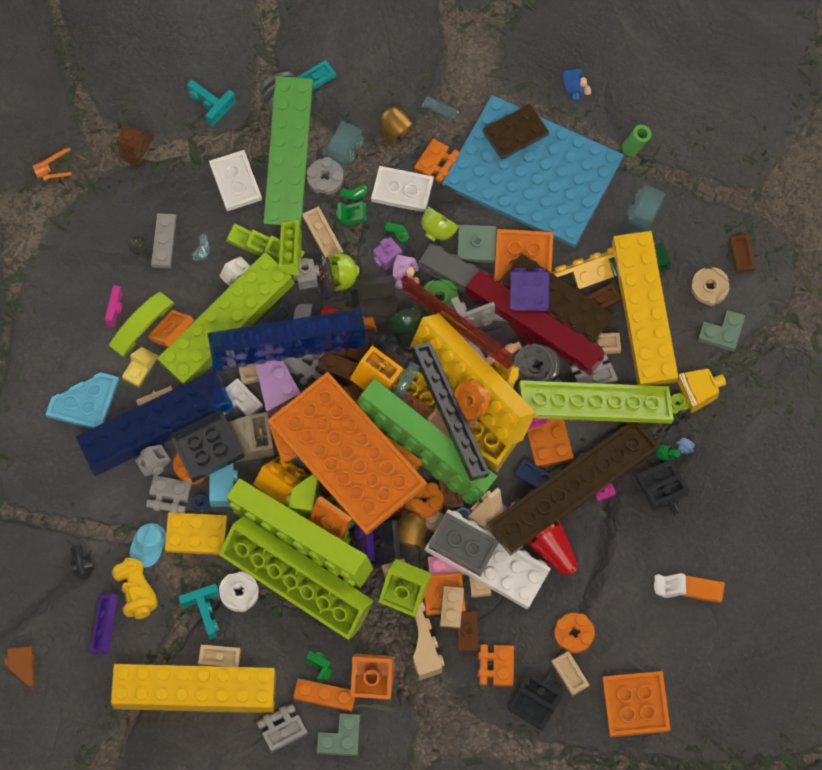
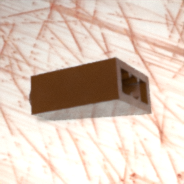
[116,125,154,167]

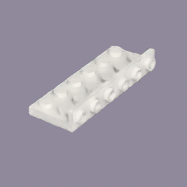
[425,510,551,610]

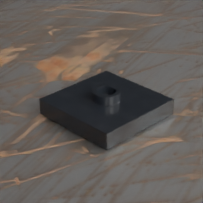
[370,520,401,569]

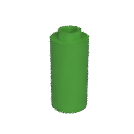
[622,125,651,157]

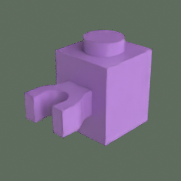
[373,237,403,271]

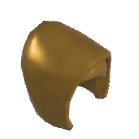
[380,107,414,147]
[397,513,427,551]

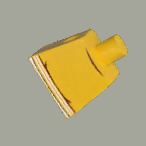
[677,369,726,413]

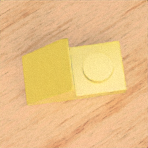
[122,347,159,387]

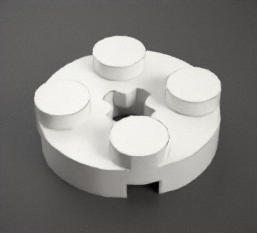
[219,572,259,612]

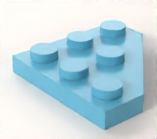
[45,372,119,432]

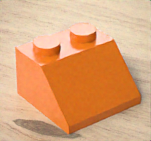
[351,654,395,699]

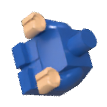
[563,69,591,102]

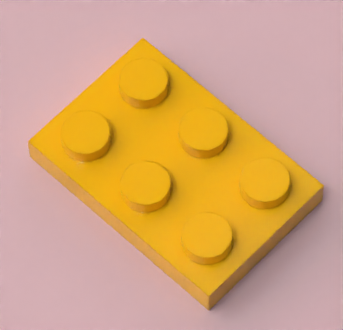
[165,513,227,555]

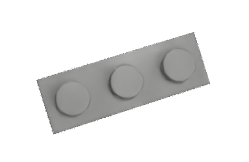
[151,213,177,269]

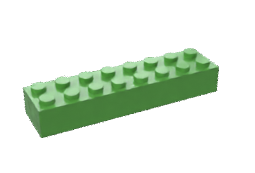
[356,379,498,506]

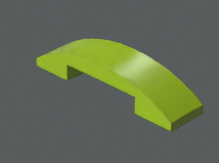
[109,292,174,357]

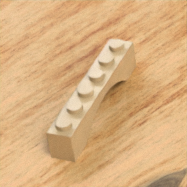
[382,559,445,680]

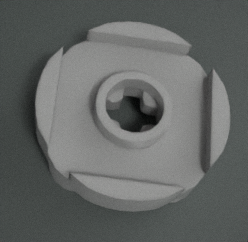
[307,157,344,195]

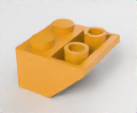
[350,346,404,391]
[253,456,309,506]

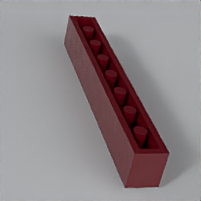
[466,270,605,376]

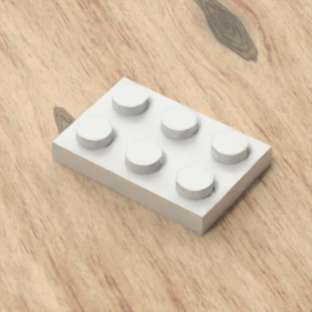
[209,150,262,211]
[371,166,434,212]

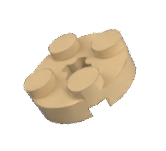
[691,268,729,306]

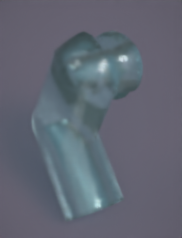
[192,235,211,261]

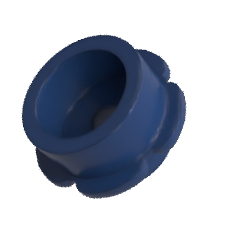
[192,494,211,513]

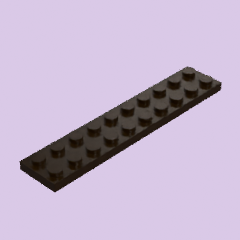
[486,422,660,556]

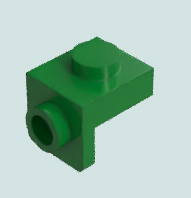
[336,201,367,226]
[306,651,333,684]

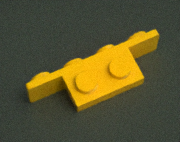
[551,247,614,289]

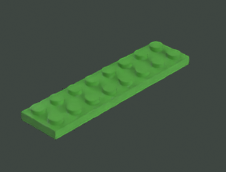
[264,76,313,226]

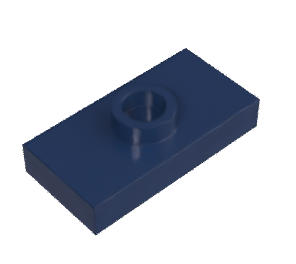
[514,458,553,489]

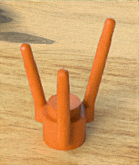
[32,148,72,181]

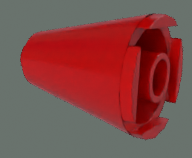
[528,520,578,576]

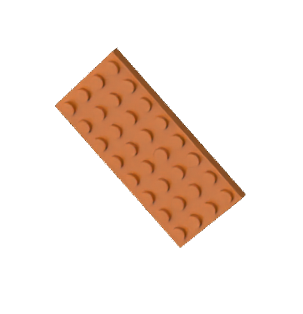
[267,372,428,535]

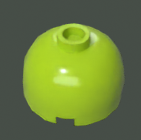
[421,207,459,241]
[326,253,359,291]

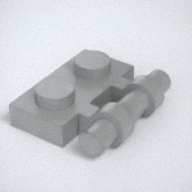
[570,353,618,384]
[146,476,192,513]
[256,704,308,753]

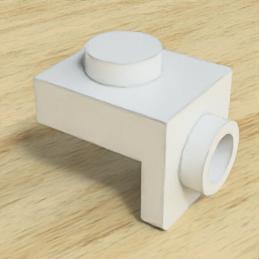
[220,256,251,286]
[654,573,686,598]

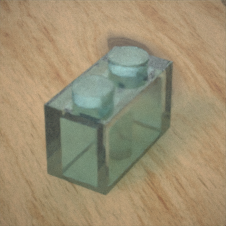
[326,121,364,167]
[627,184,666,231]

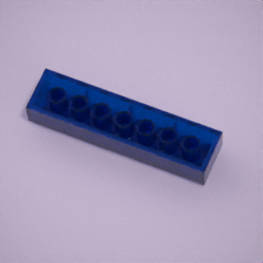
[207,308,365,371]
[75,369,234,476]

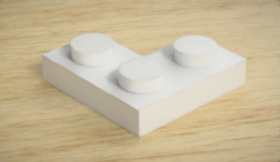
[209,378,263,416]

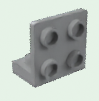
[450,296,495,332]

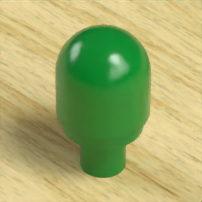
[656,445,680,461]

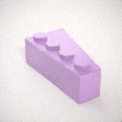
[250,331,301,418]

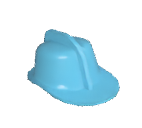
[130,523,166,568]

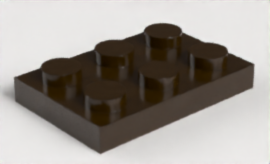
[482,104,549,160]

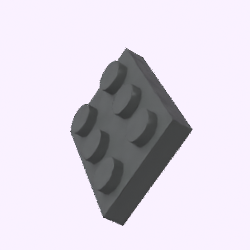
[428,513,499,576]

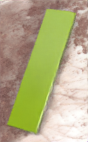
[278,220,302,276]

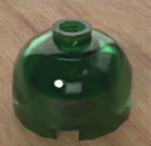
[384,301,423,336]

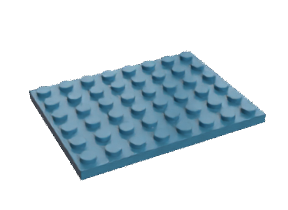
[442,95,624,248]

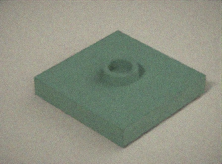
[458,225,497,263]

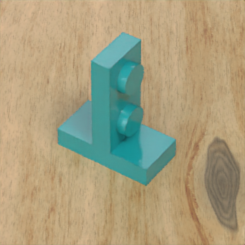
[187,80,236,128]
[178,584,220,640]

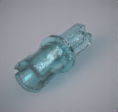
[422,96,459,120]
[392,362,420,400]

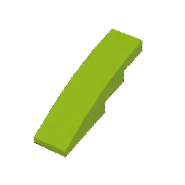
[226,223,305,263]

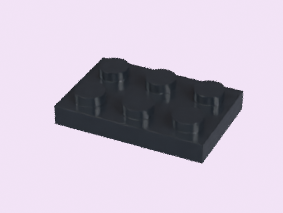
[367,331,421,372]

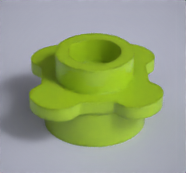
[670,393,689,414]

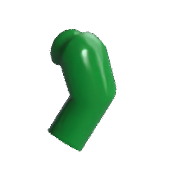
[340,184,368,201]
[385,222,409,242]

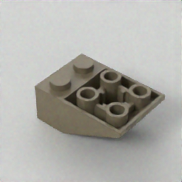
[228,412,274,462]

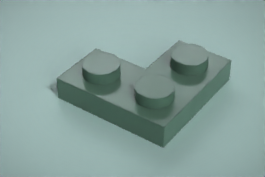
[698,310,745,352]
[317,714,360,756]

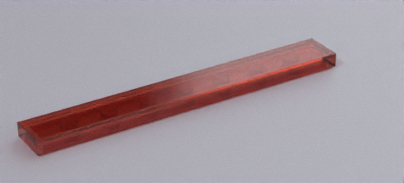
[401,275,513,369]

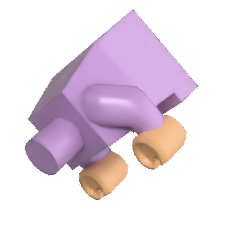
[393,255,420,289]

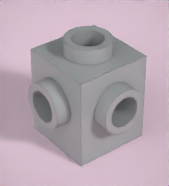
[293,258,320,290]
[135,445,170,476]

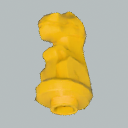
[112,558,158,619]

